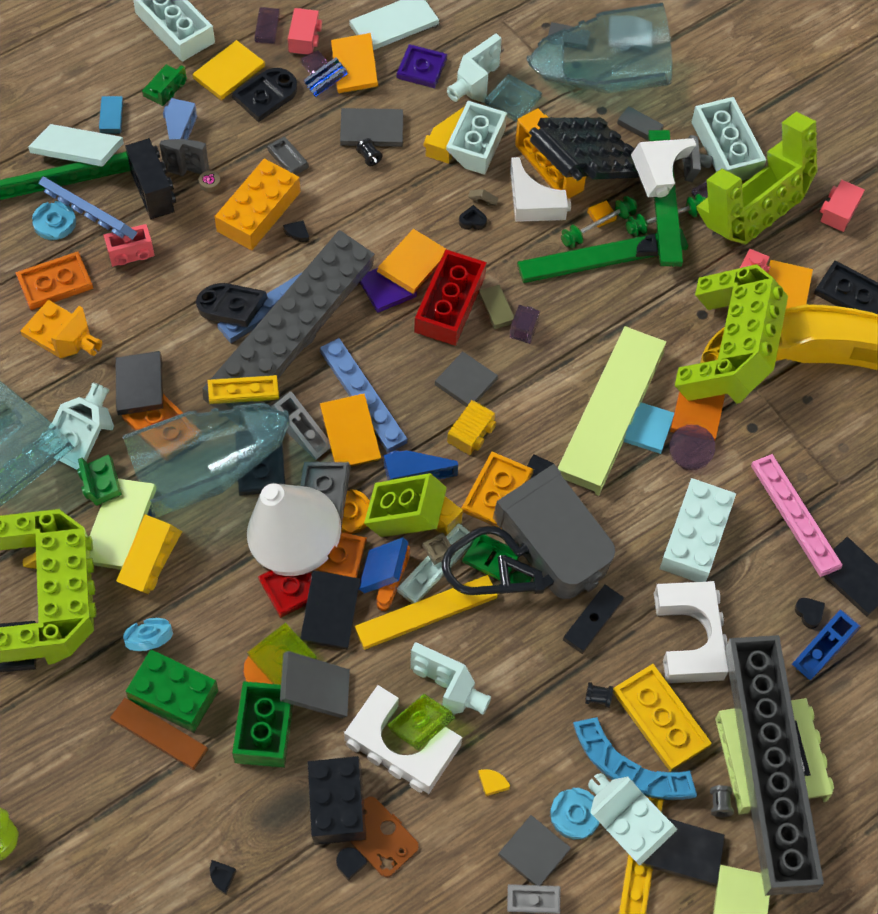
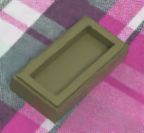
[479,285,515,329]

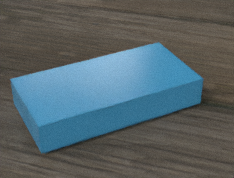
[99,96,123,134]

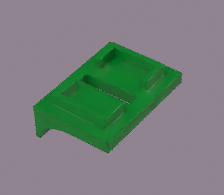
[462,534,519,580]

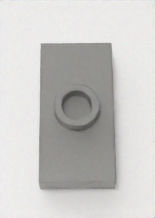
[507,884,561,914]

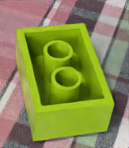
[364,473,447,537]

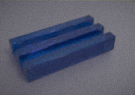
[303,57,348,97]

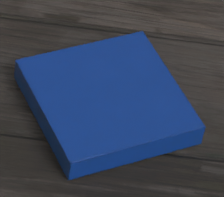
[359,538,408,593]

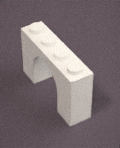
[654,581,728,683]
[344,685,462,794]

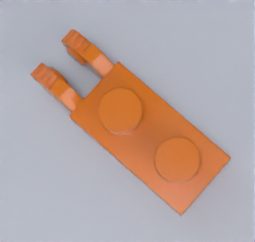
[376,546,410,611]

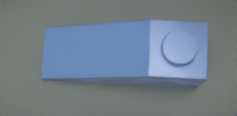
[163,98,197,140]

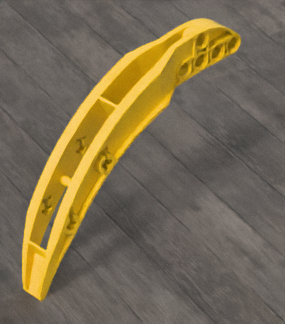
[700,305,878,370]

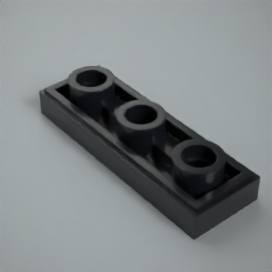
[563,584,625,654]

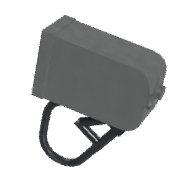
[442,464,615,599]

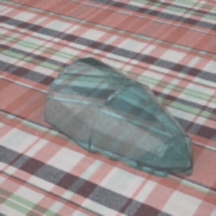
[526,3,673,94]
[123,403,290,519]

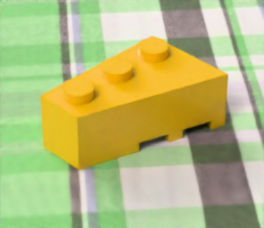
[116,514,182,595]

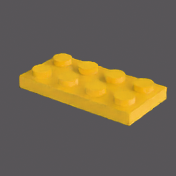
[613,664,712,772]

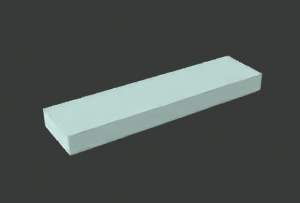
[397,523,474,604]

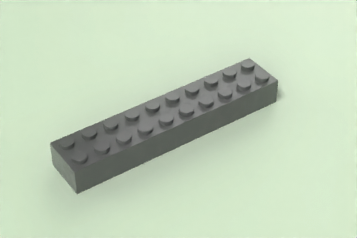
[203,230,375,425]
[725,635,824,896]

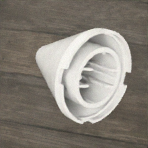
[247,484,341,576]

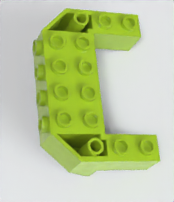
[697,112,817,245]
[675,264,788,404]
[0,509,96,665]

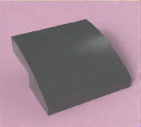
[159,139,210,176]

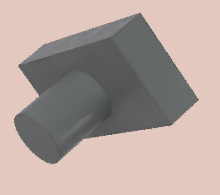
[683,135,712,182]

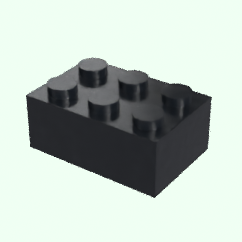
[125,138,176,220]
[308,756,366,845]

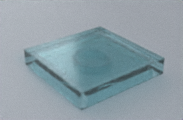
[485,74,542,122]

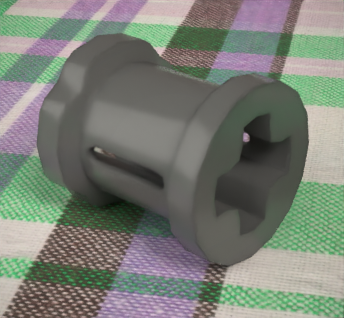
[710,785,734,817]

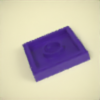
[396,44,447,88]
[359,268,417,313]

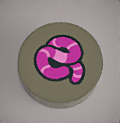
[199,171,221,192]

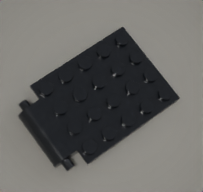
[529,117,640,181]

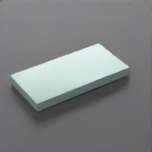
[350,0,439,50]
[28,124,124,167]

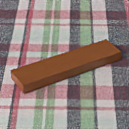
[110,698,208,771]

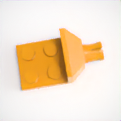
[20,300,102,359]

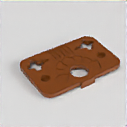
[350,797,419,877]

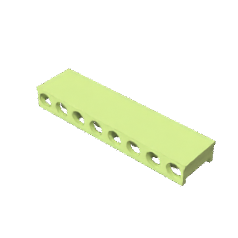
[558,326,666,496]

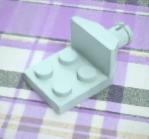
[447,34,502,103]
[40,382,114,470]
[410,642,491,716]
[588,773,678,865]

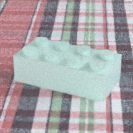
[133,0,215,62]
[692,97,766,181]
[660,478,736,582]

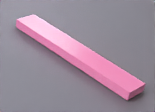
[751,454,842,577]

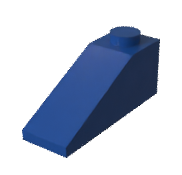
[384,450,458,481]
[792,609,862,681]

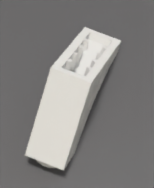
[631,138,696,198]
[510,157,571,222]

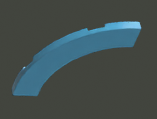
[573,717,697,800]

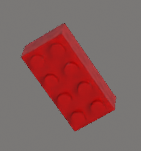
[414,249,487,346]

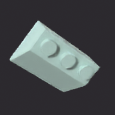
[446,101,507,175]

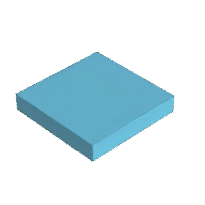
[624,403,674,454]

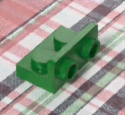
[142,64,187,106]
[77,454,122,506]

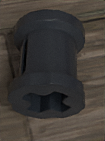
[356,138,382,166]
[585,682,613,708]

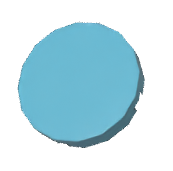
[32,201,76,240]
[123,618,173,651]
[550,788,600,840]

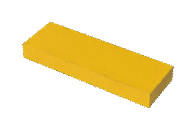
[207,375,279,404]

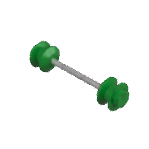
[626,194,706,237]
[561,196,637,249]

